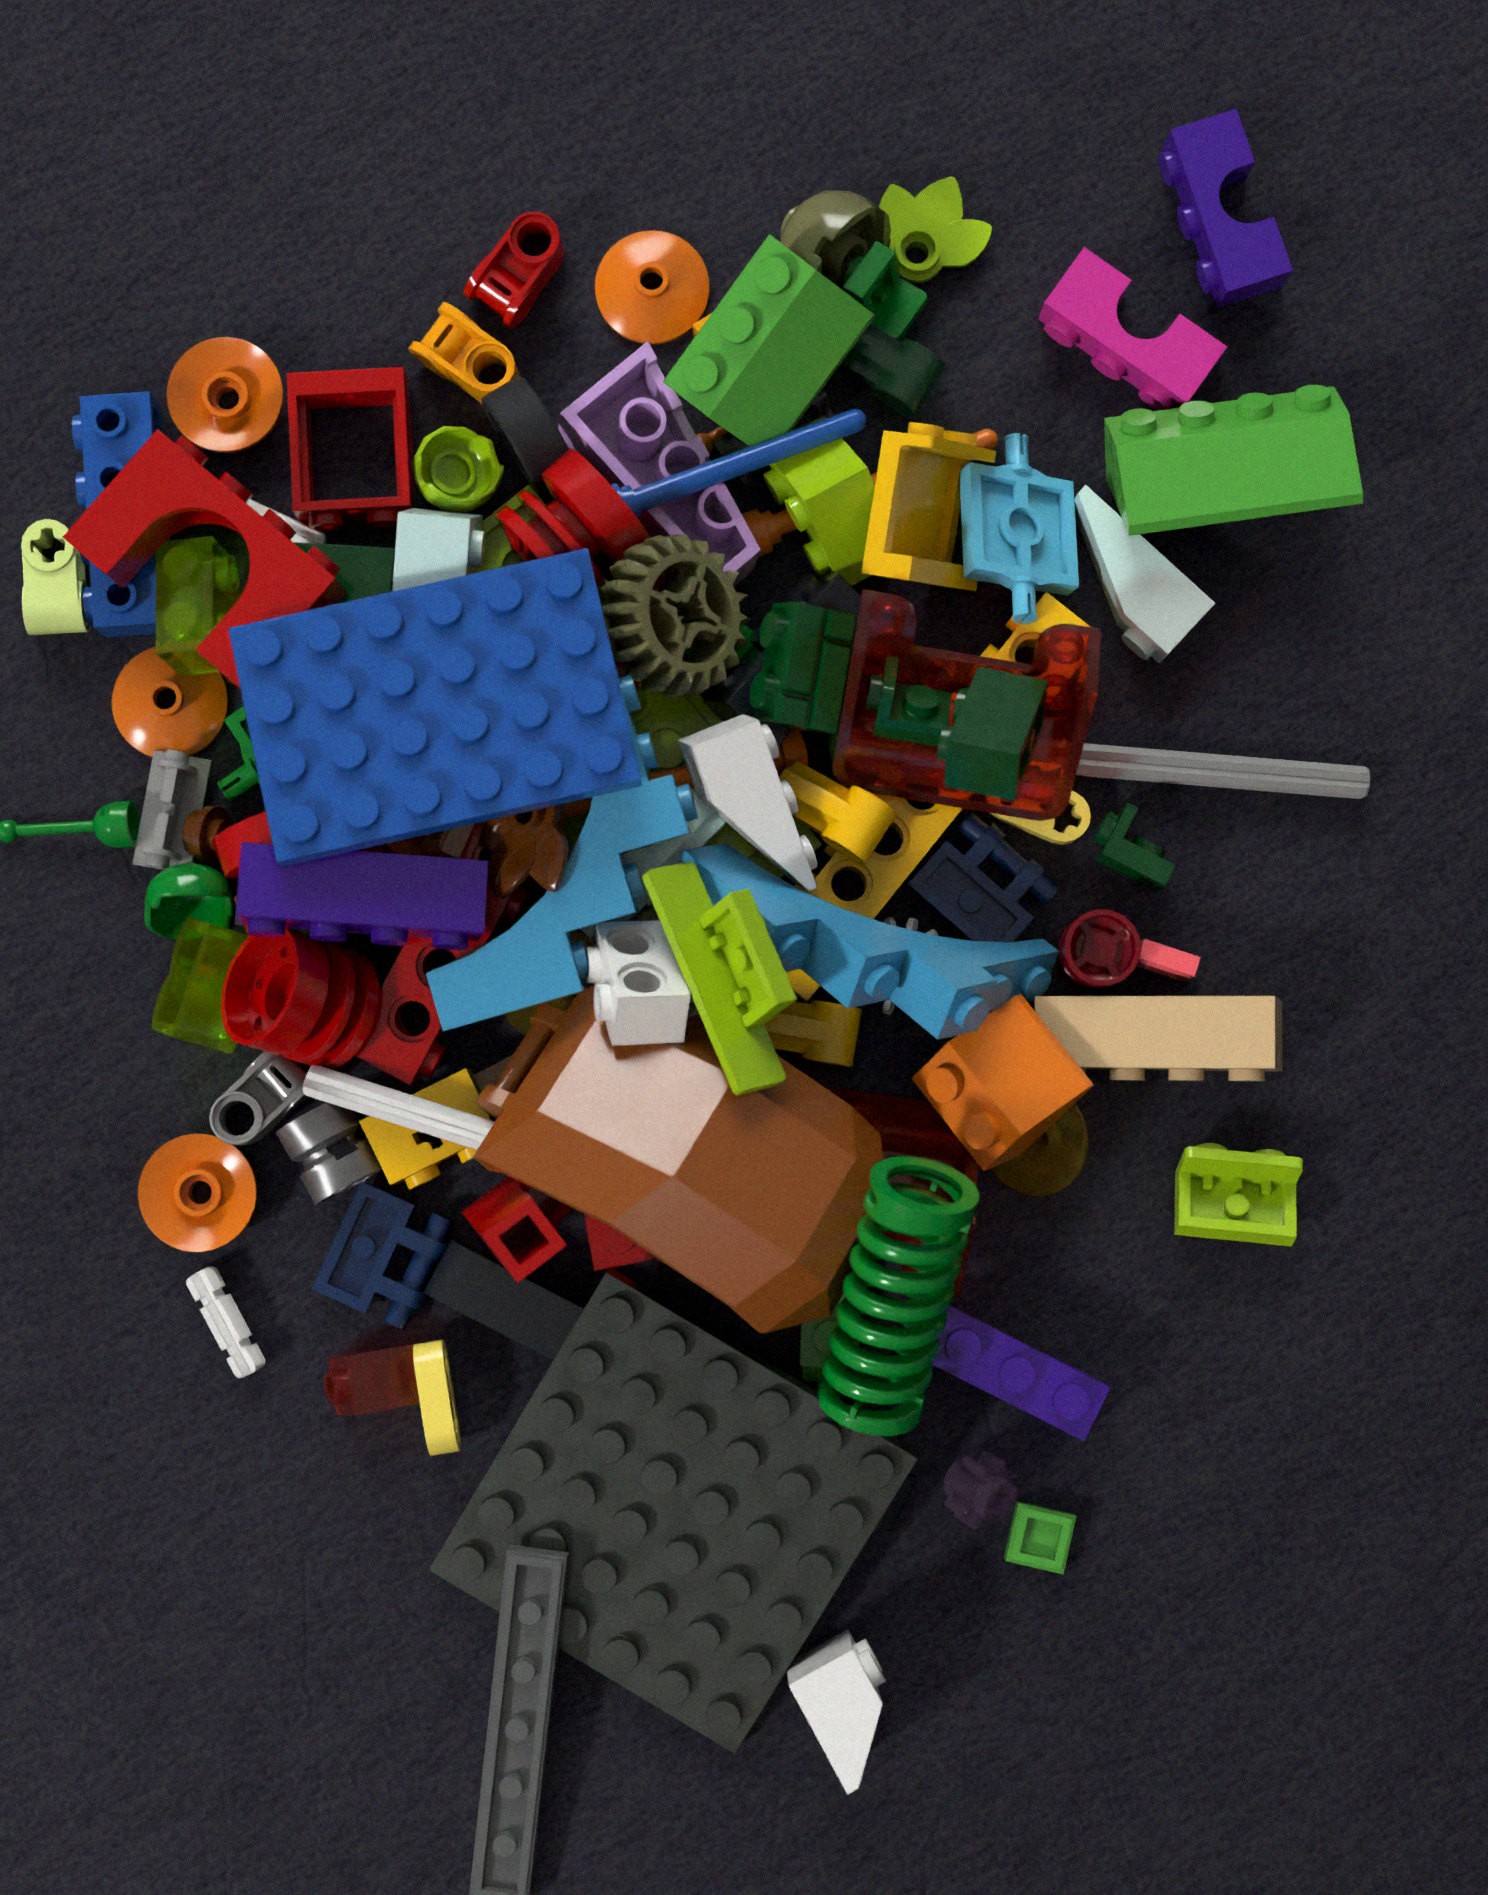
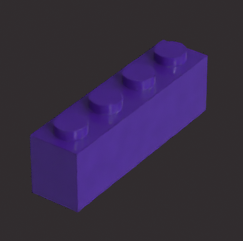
[235,842,488,950]

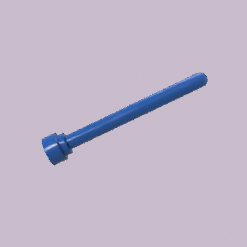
[611,409,867,519]

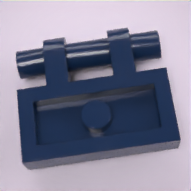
[906,812,1059,942]
[312,1181,454,1330]

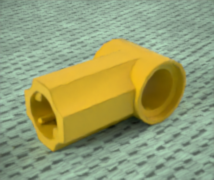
[779,761,897,864]
[764,1000,863,1067]

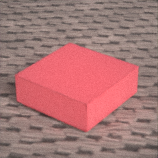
[1136,939,1201,982]

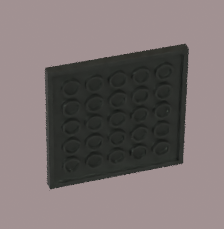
[429,1267,919,1754]

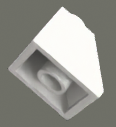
[787,1629,886,1795]

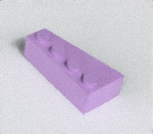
[558,341,761,587]

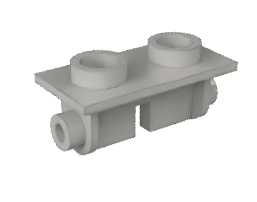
[133,749,212,870]

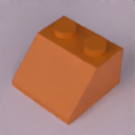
[911,993,1094,1171]

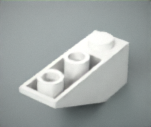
[678,714,817,891]

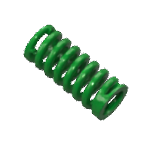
[817,1156,979,1436]

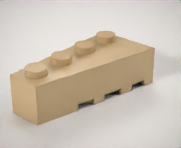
[1035,996,1282,1081]

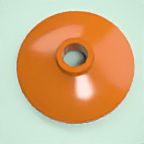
[595,230,709,345]
[167,337,284,453]
[112,645,229,757]
[138,1134,257,1252]

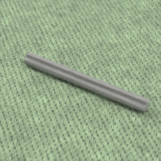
[1027,739,1370,799]

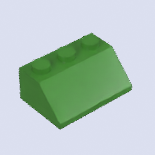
[663,234,876,446]

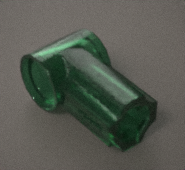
[839,323,946,417]

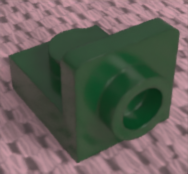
[865,655,952,747]
[1093,803,1176,892]

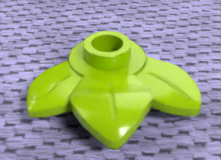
[879,177,992,283]

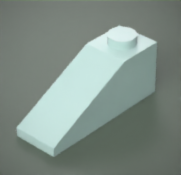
[1074,485,1215,664]

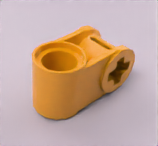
[408,302,520,404]

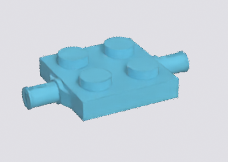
[959,433,1079,624]

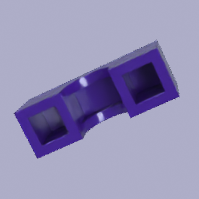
[1159,108,1293,309]
[932,1305,1111,1441]

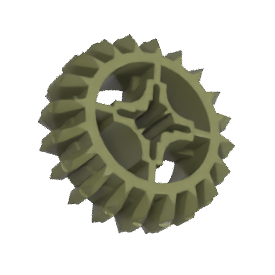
[600,534,751,698]

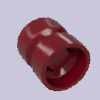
[1056,909,1141,990]

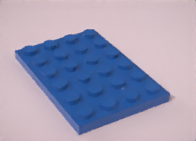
[228,548,642,867]

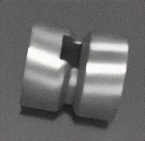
[276,1102,382,1205]

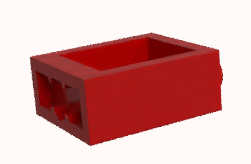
[287,367,416,531]

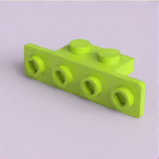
[642,862,797,1095]

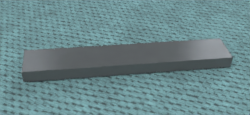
[469,1545,569,1895]

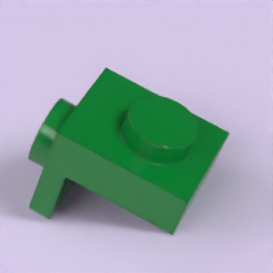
[843,241,928,343]

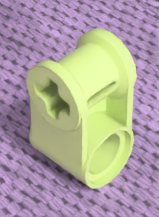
[21,519,91,635]

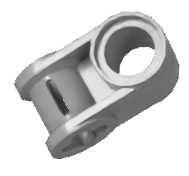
[209,1051,309,1146]

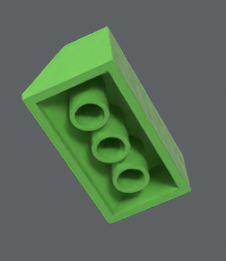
[1104,385,1363,536]

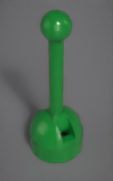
[0,800,140,848]

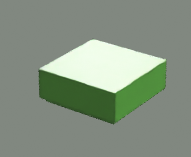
[1004,1500,1076,1574]

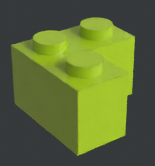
[763,416,875,586]

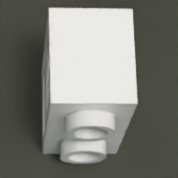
[584,920,690,1046]

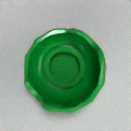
[144,862,235,941]

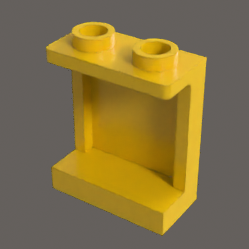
[861,422,996,591]

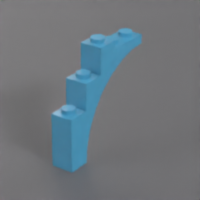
[426,665,698,1031]
[679,843,1059,1039]

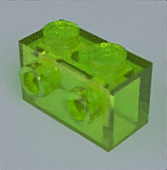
[156,536,240,676]

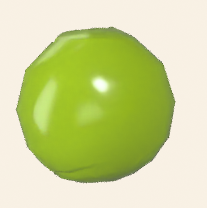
[412,426,504,513]

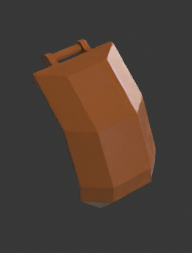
[473,983,883,1333]

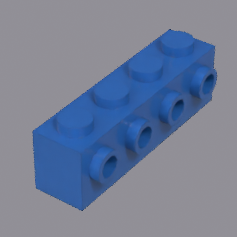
[72,391,175,638]

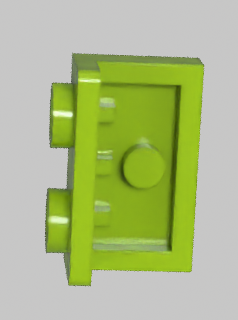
[1174,1143,1303,1247]

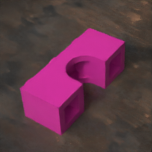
[1038,247,1227,411]

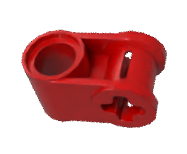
[463,212,564,330]

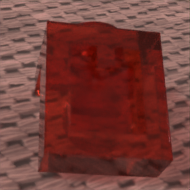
[324,1344,420,1416]

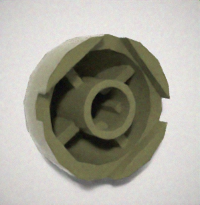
[780,190,891,291]

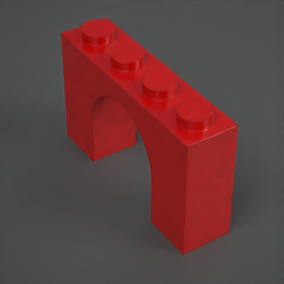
[63,429,347,689]
[462,1176,572,1283]

